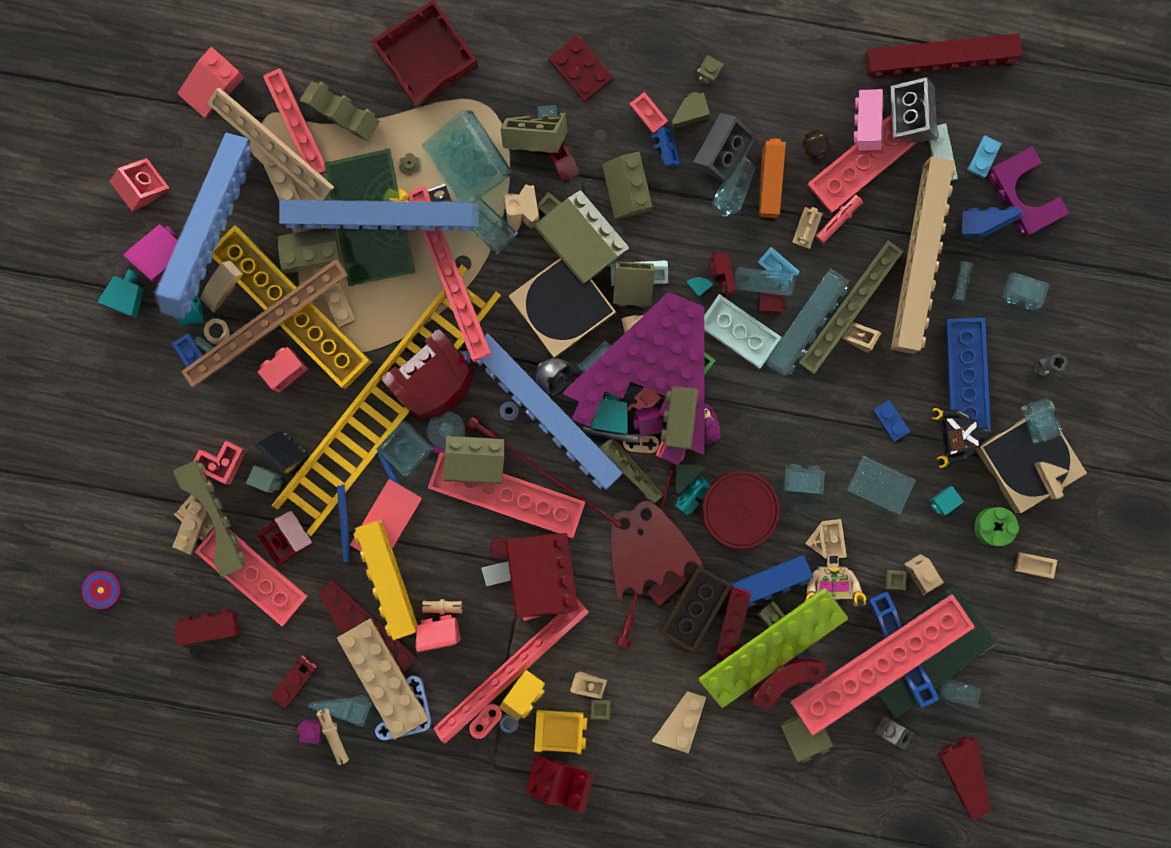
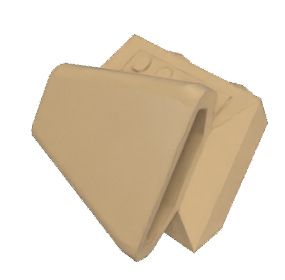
[504,184,539,232]

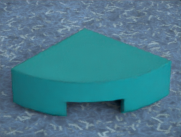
[686,277,713,297]

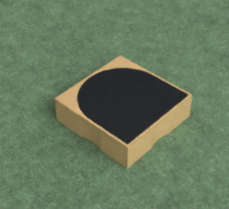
[509,258,616,358]
[975,407,1087,513]

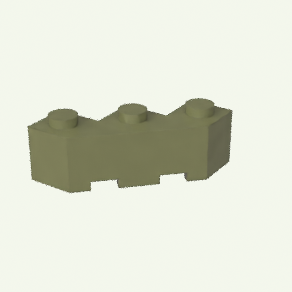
[299,81,380,141]

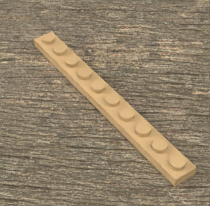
[260,154,356,328]

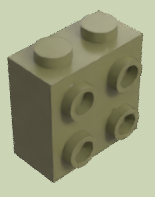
[613,261,655,308]
[779,715,833,763]

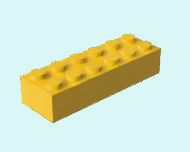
[354,519,418,640]

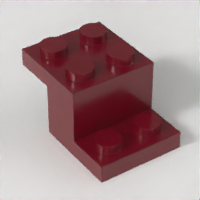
[525,755,594,813]

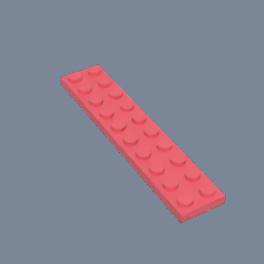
[790,594,975,735]

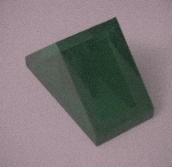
[675,464,706,495]

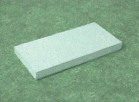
[704,294,782,369]

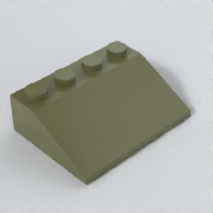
[534,190,629,284]

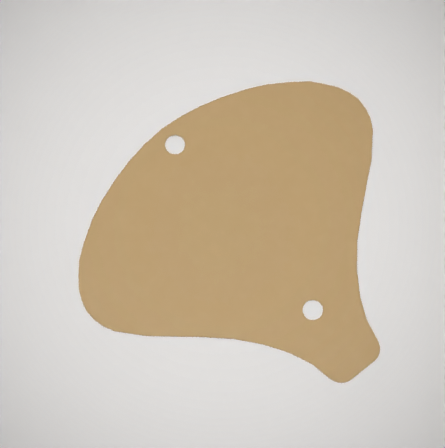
[250,99,510,352]

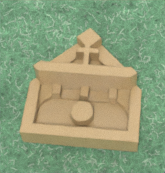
[805,519,847,559]

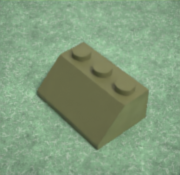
[602,152,652,220]
[278,228,342,274]
[661,387,698,449]
[444,436,504,484]

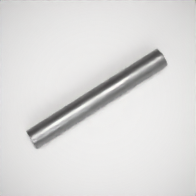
[583,426,640,443]

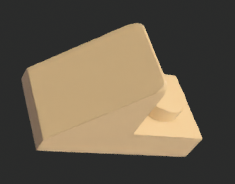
[1034,462,1069,499]
[570,672,607,699]

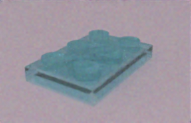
[846,456,916,515]

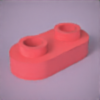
[469,703,502,739]

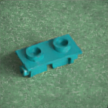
[675,476,710,516]

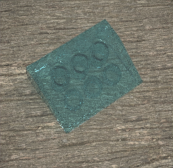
[422,110,513,202]

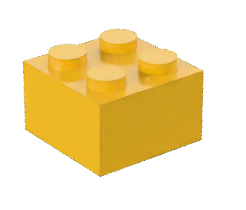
[499,670,545,721]

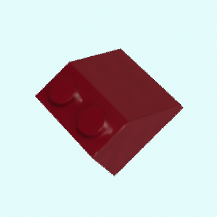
[257,511,312,566]

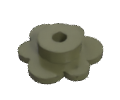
[399,153,420,175]

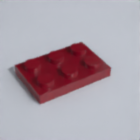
[548,34,614,103]

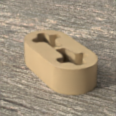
[623,434,659,453]

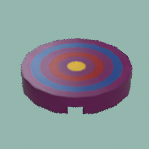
[82,571,122,609]

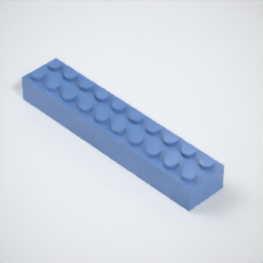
[155,133,253,319]
[279,200,479,231]
[476,333,623,490]

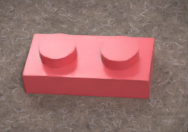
[630,92,668,134]

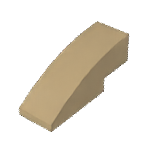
[201,261,243,313]

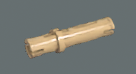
[316,709,349,765]

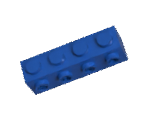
[732,555,813,607]

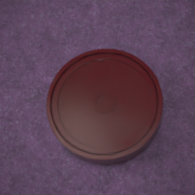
[701,471,780,549]

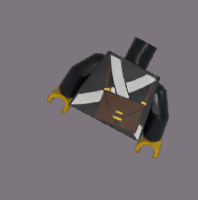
[932,408,989,468]

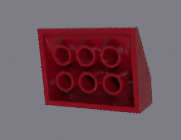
[505,533,578,618]

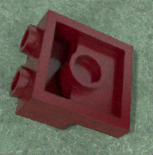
[708,251,736,298]

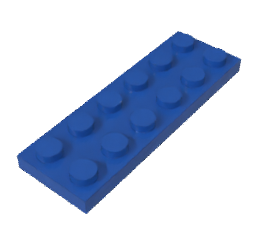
[945,318,991,432]

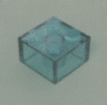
[376,421,435,476]

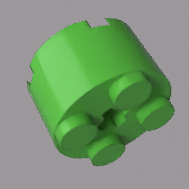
[974,507,1019,546]

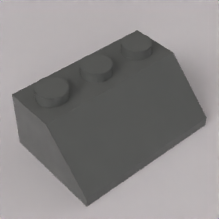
[891,77,937,143]
[693,113,757,185]

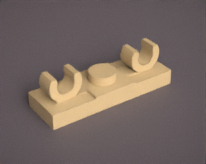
[173,496,208,555]

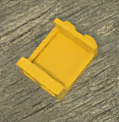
[534,710,587,754]

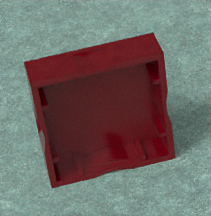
[371,0,478,108]

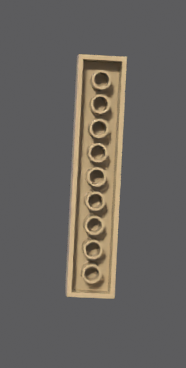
[891,156,956,354]

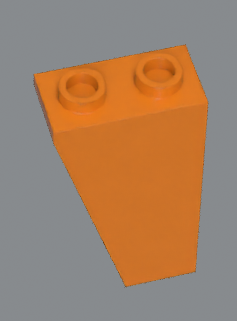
[759,138,786,218]

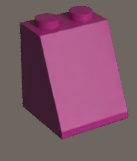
[123,224,178,285]

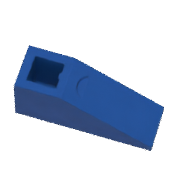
[962,207,1024,237]

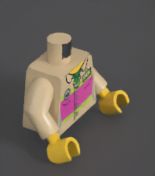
[805,555,866,606]

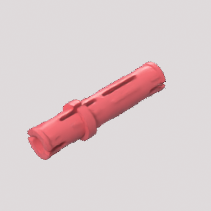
[815,194,863,244]

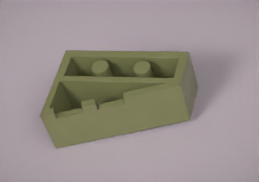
[500,113,567,153]

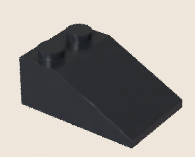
[255,431,309,474]

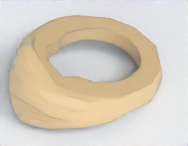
[204,318,230,344]

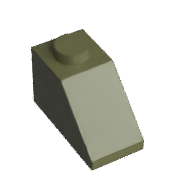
[671,92,710,129]

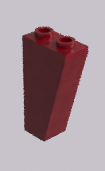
[938,736,991,821]

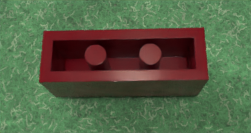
[174,609,240,646]

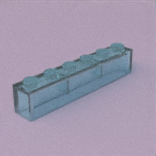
[764,268,849,377]

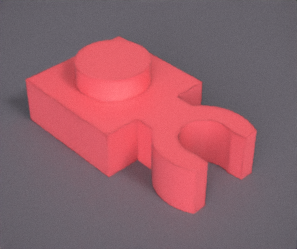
[627,388,661,418]

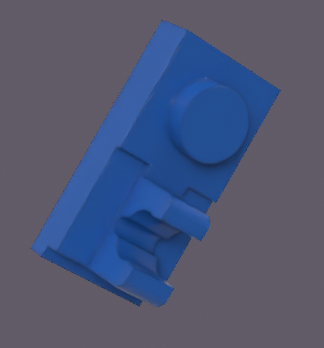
[651,127,680,167]

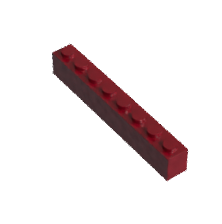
[865,33,1022,78]

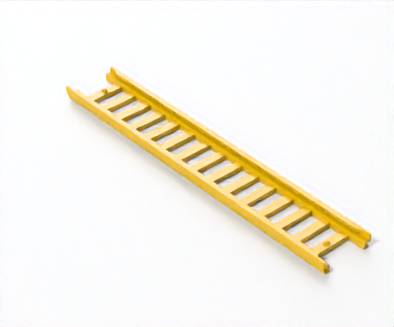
[271,265,501,536]

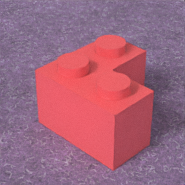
[194,441,247,485]

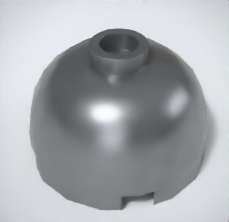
[536,358,573,396]

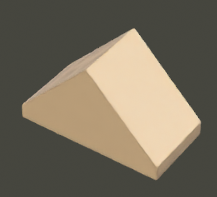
[842,322,881,353]

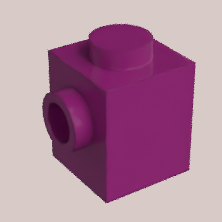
[633,406,663,437]
[297,719,323,744]

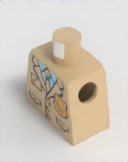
[904,554,943,596]

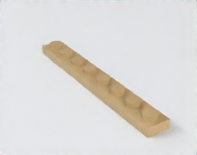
[207,88,334,201]

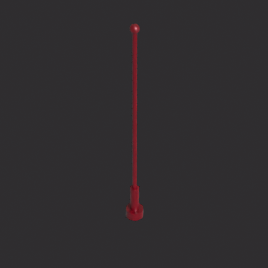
[466,415,622,528]
[614,468,676,648]

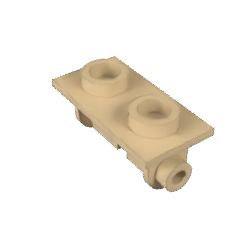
[792,207,823,249]

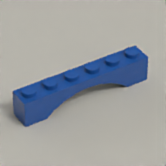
[867,592,939,708]

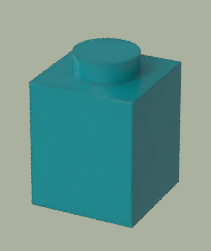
[930,486,964,516]

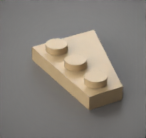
[651,691,706,753]

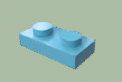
[967,135,1002,179]
[758,247,800,287]

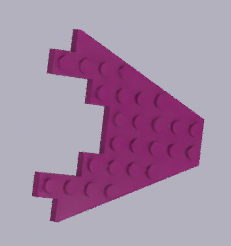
[563,292,704,465]

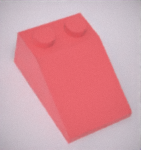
[177,47,244,119]
[416,614,461,652]

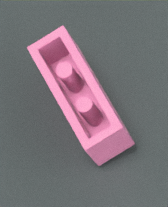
[854,89,883,150]

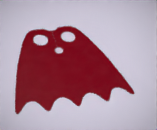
[611,501,703,600]

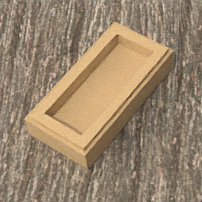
[1014,552,1057,579]

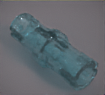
[952,261,973,301]

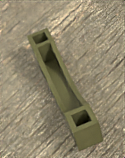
[173,459,246,577]

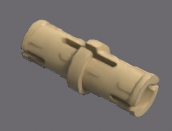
[422,599,462,615]

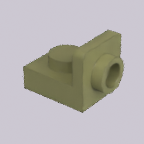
[696,55,724,85]

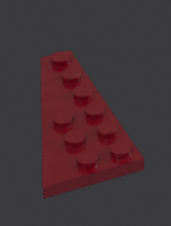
[319,579,417,673]

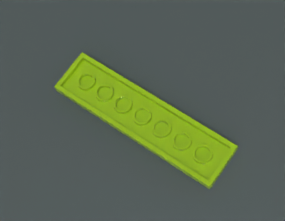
[699,588,849,708]

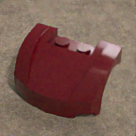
[381,329,475,421]

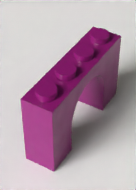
[988,146,1069,237]

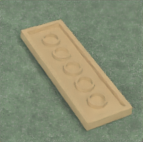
[337,618,429,740]

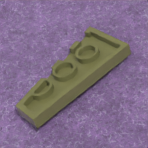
[599,439,663,503]

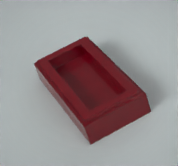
[647,571,688,606]

